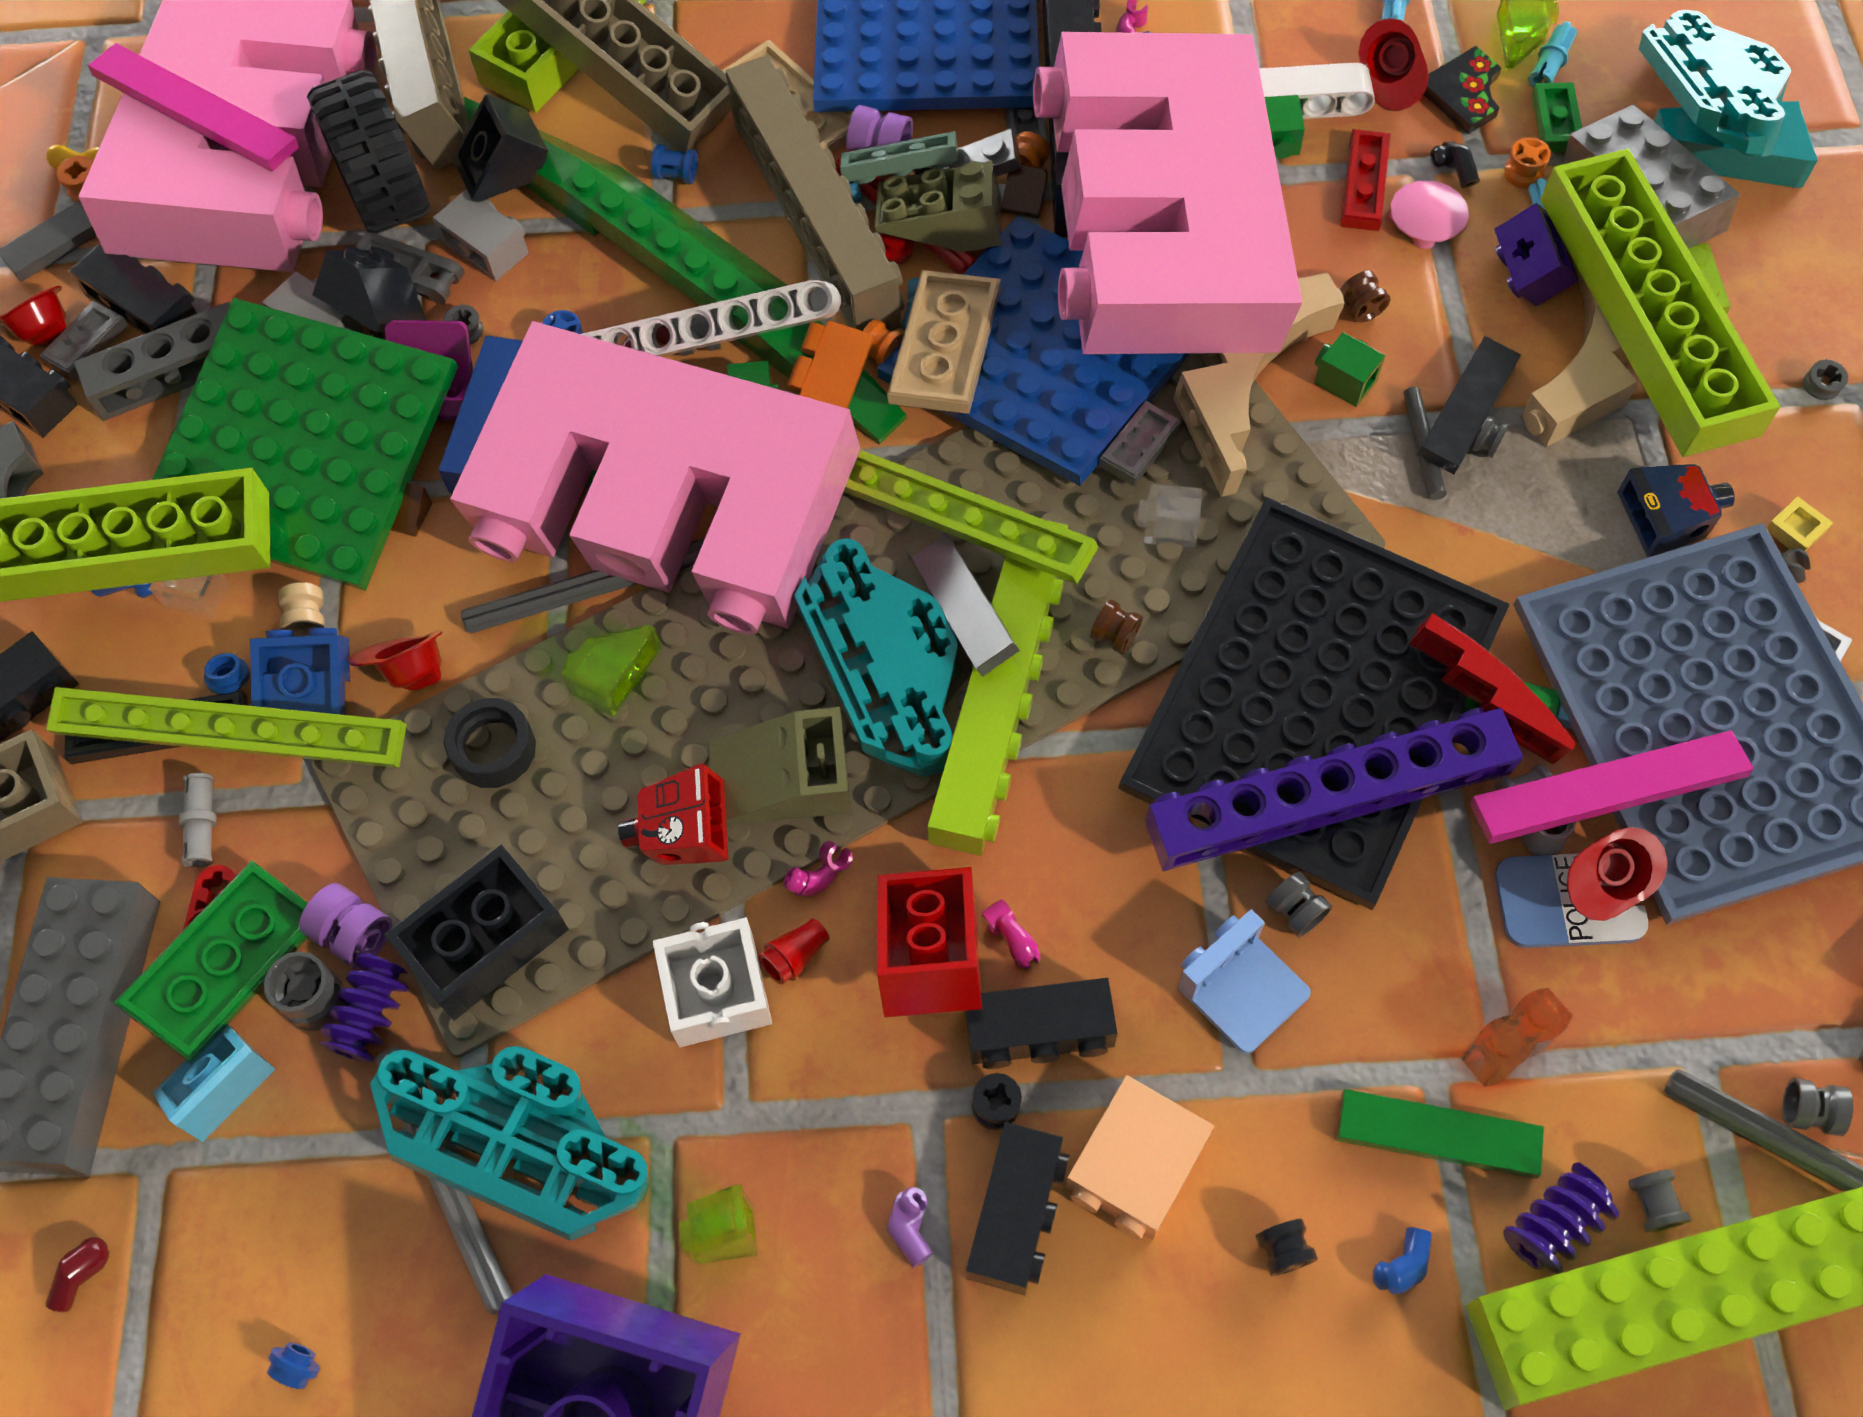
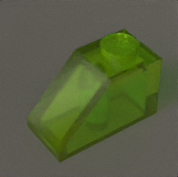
[1496,0,1559,69]
[561,624,662,717]
[680,1185,758,1264]

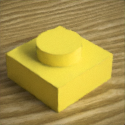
[1767,496,1833,552]

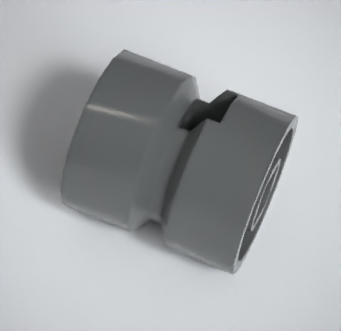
[264,951,346,1031]

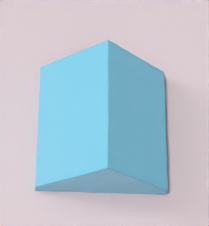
[152,1024,276,1142]

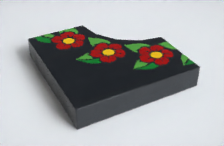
[1424,46,1501,134]

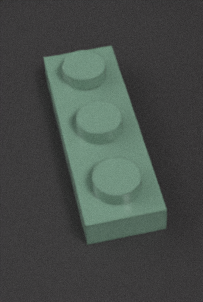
[840,131,958,184]

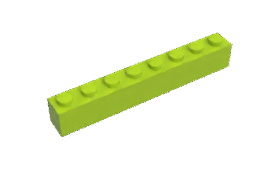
[927,520,1068,856]

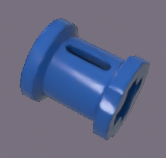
[651,144,698,184]

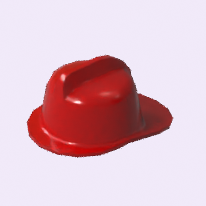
[1358,18,1429,111]
[0,285,66,346]
[347,630,443,690]
[1566,827,1668,921]

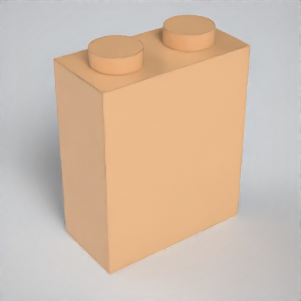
[1066,1075,1214,1240]

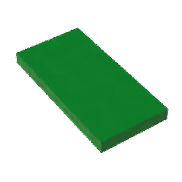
[114,860,308,1064]

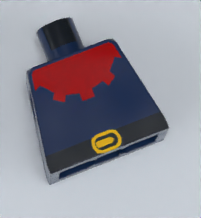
[1617,464,1735,558]

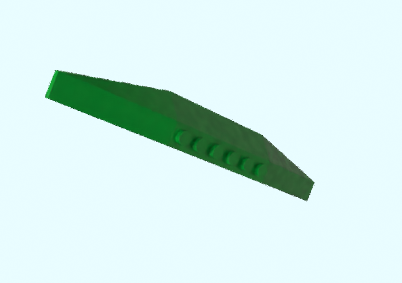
[464,97,907,445]

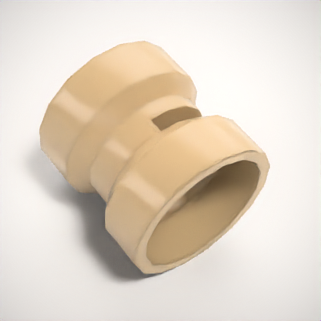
[278,582,325,637]

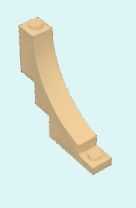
[1521,263,1639,447]
[1173,273,1345,497]

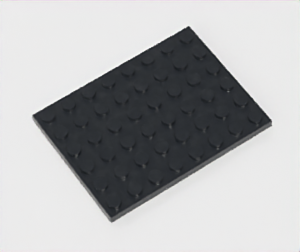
[1118,496,1510,910]

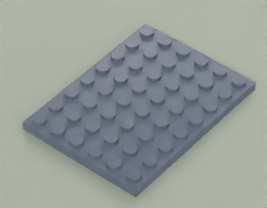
[1513,523,1863,925]

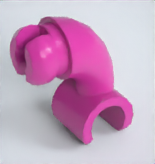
[1116,0,1148,33]
[784,841,853,897]
[981,899,1040,969]

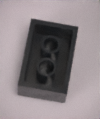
[384,844,569,1021]

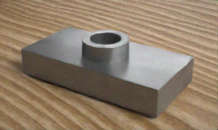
[39,301,128,381]
[1099,401,1181,486]

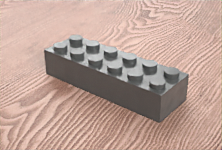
[0,877,160,1177]

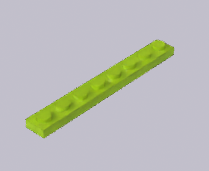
[844,450,1099,584]
[46,687,407,768]

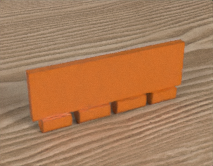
[787,320,874,409]

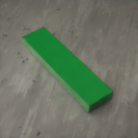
[1337,1089,1544,1179]

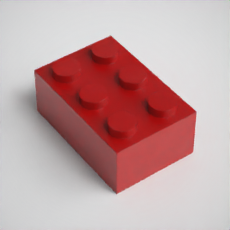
[877,867,982,1018]

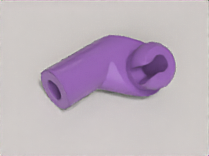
[888,1187,933,1268]

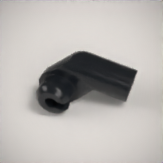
[1430,141,1480,188]

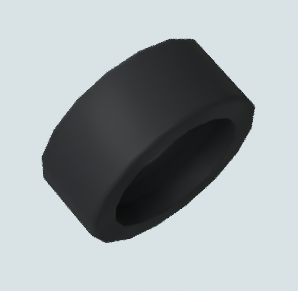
[444,698,536,788]

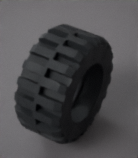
[307,70,431,234]

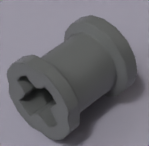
[1628,1170,1692,1233]

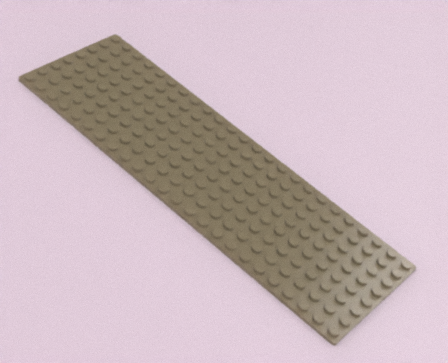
[312,353,1385,1057]

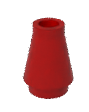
[758,918,830,985]

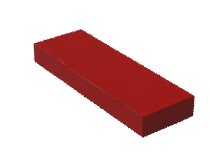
[1340,129,1391,231]

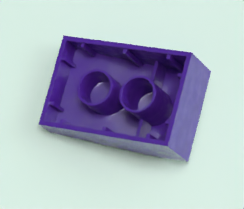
[472,1274,741,1417]

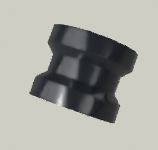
[971,1073,1022,1130]
[1255,1219,1318,1277]

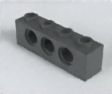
[74,302,230,421]

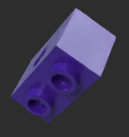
[1494,202,1579,306]

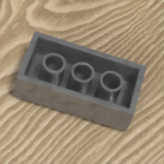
[1563,104,1740,249]

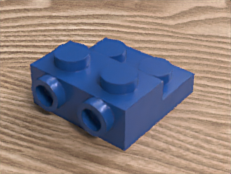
[250,628,350,715]

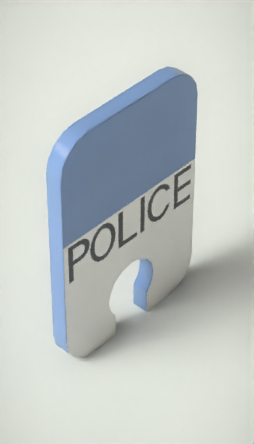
[1495,853,1648,948]

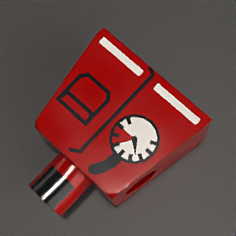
[618,763,729,865]

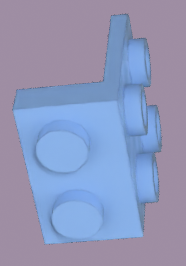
[1178,909,1311,1054]

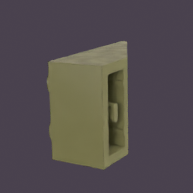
[875,161,1001,252]
[709,707,851,826]

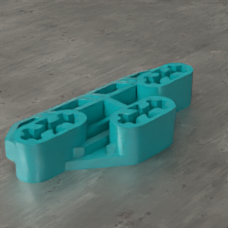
[1639,10,1791,157]
[794,538,958,777]
[370,1046,649,1241]

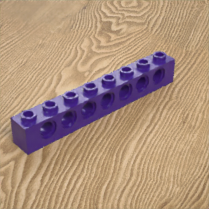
[1145,708,1524,871]

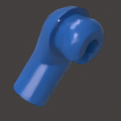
[1373,1227,1432,1294]

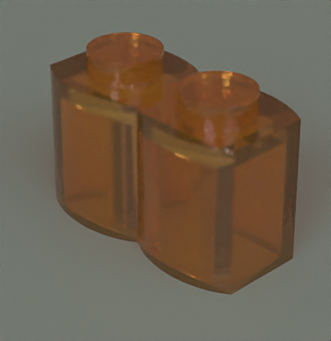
[1461,988,1573,1086]

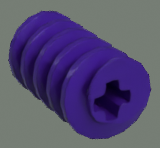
[318,953,409,1063]
[1503,1162,1619,1274]

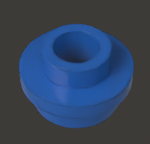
[204,653,250,694]
[267,1342,320,1389]

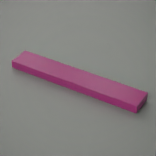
[88,43,299,171]
[1470,730,1754,844]

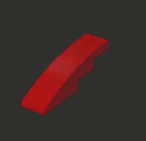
[1409,613,1576,764]

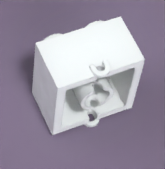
[653,917,773,1048]

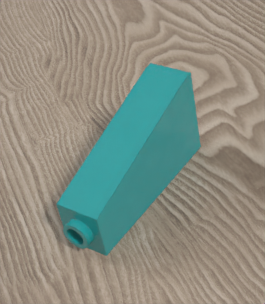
[1654,101,1818,188]

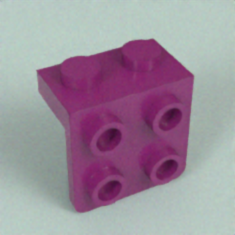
[385,320,473,421]

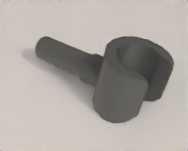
[1780,548,1811,583]

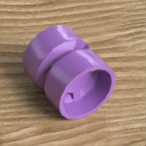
[846,105,913,152]
[299,883,392,968]

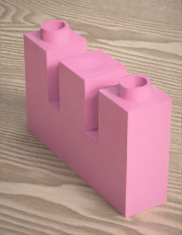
[78,0,377,272]
[1033,32,1302,354]
[450,321,860,635]

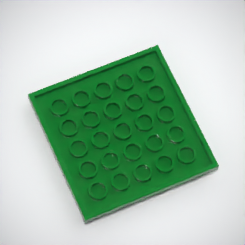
[152,298,458,591]

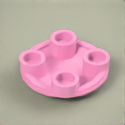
[1388,181,1469,249]

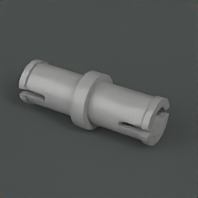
[178,773,217,868]

